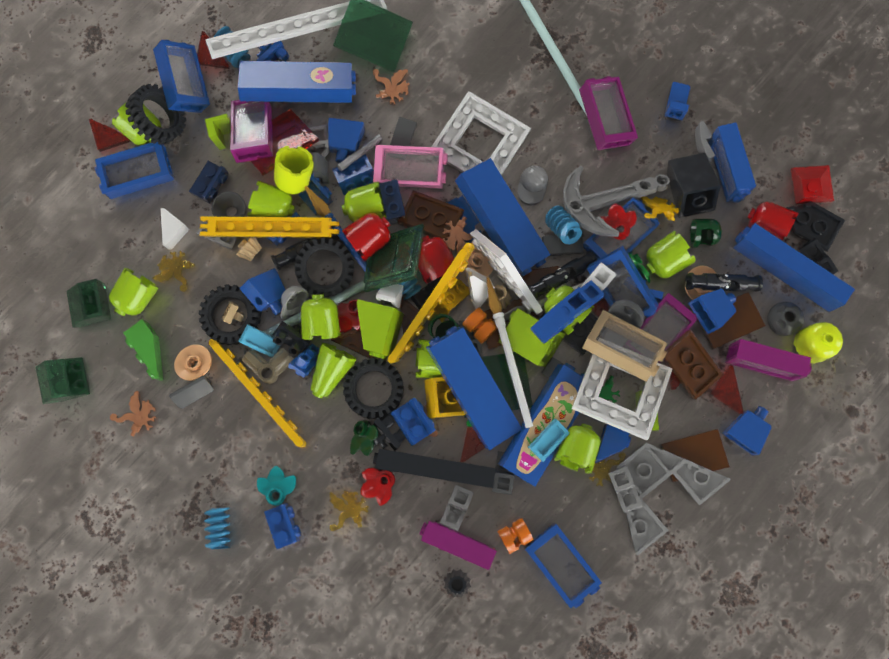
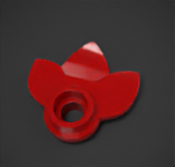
[601,203,637,240]
[337,299,360,332]
[361,467,395,506]

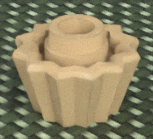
[236,237,262,261]
[486,285,512,309]

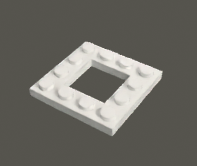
[431,91,531,175]
[571,339,672,440]

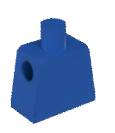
[328,118,365,163]
[240,268,286,316]
[688,289,736,334]
[722,406,772,456]

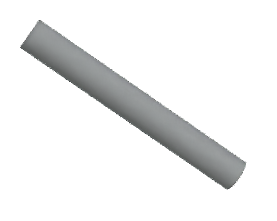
[337,135,383,171]

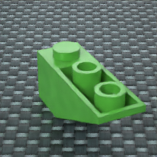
[123,319,164,381]

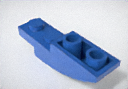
[530,280,605,344]

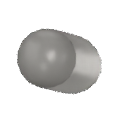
[517,166,548,204]
[280,286,309,320]

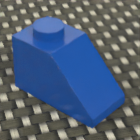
[595,424,631,463]

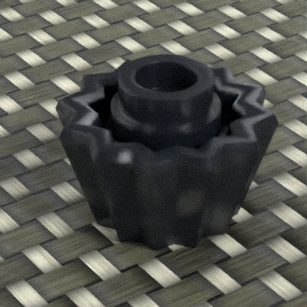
[444,569,471,598]

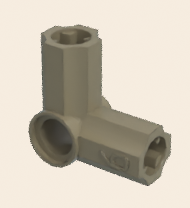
[242,348,294,385]

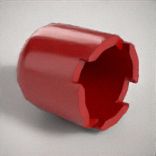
[747,201,799,240]
[342,213,391,261]
[413,235,455,284]

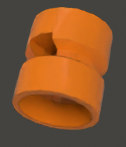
[462,307,498,344]
[497,518,534,554]

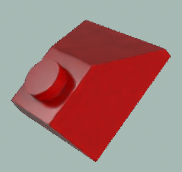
[791,165,834,204]

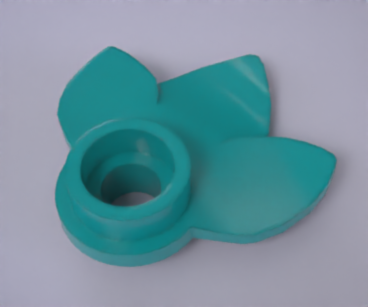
[257,466,296,506]

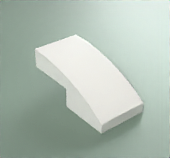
[580,262,617,291]

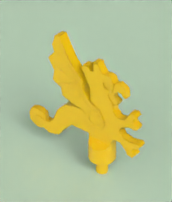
[640,196,679,221]

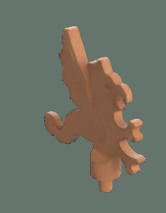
[373,69,409,105]
[442,217,473,254]
[110,391,156,437]

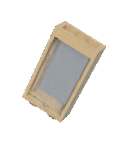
[583,310,667,382]

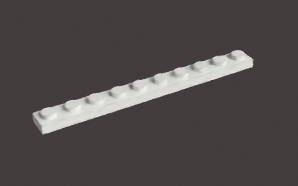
[205,0,387,59]

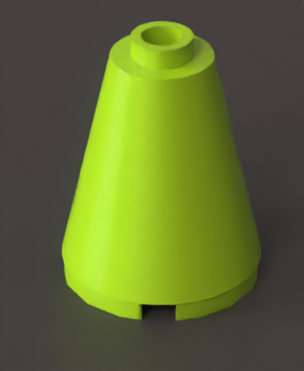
[310,342,356,399]

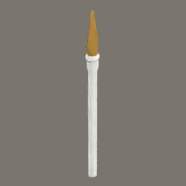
[487,277,533,428]

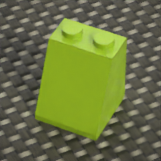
[357,299,404,360]
[499,308,566,367]

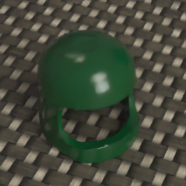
[690,219,722,248]
[427,313,460,338]

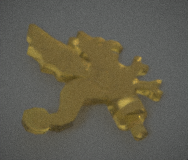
[152,251,195,292]
[589,452,626,487]
[329,491,369,531]

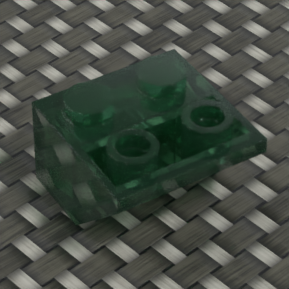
[66,279,111,328]
[35,357,90,404]

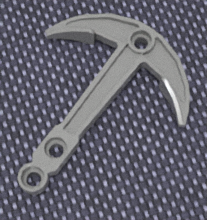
[563,166,670,237]

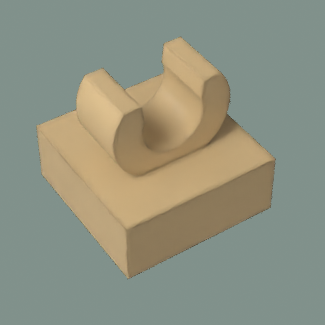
[222,301,245,324]

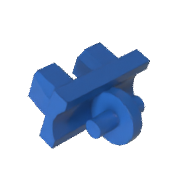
[256,41,289,62]
[288,344,319,378]

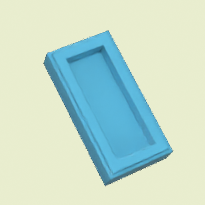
[239,324,280,358]
[528,419,570,462]

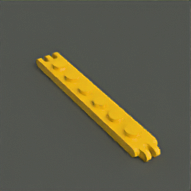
[199,216,339,238]
[388,243,475,363]
[209,339,306,448]

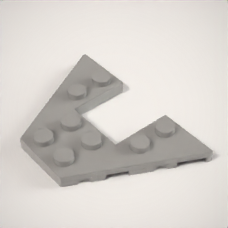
[616,442,731,556]

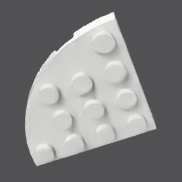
[470,229,543,315]

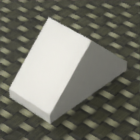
[161,208,190,250]
[465,267,495,310]
[376,281,403,311]

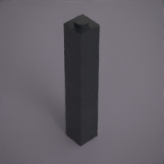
[373,449,496,488]

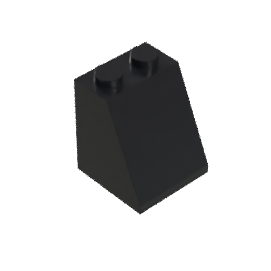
[667,153,721,218]

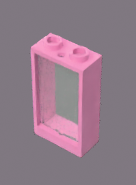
[373,145,448,189]

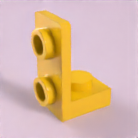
[434,279,470,322]

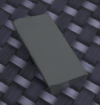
[169,376,214,409]

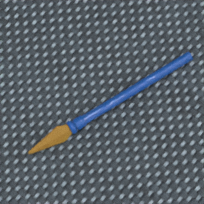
[305,186,383,290]

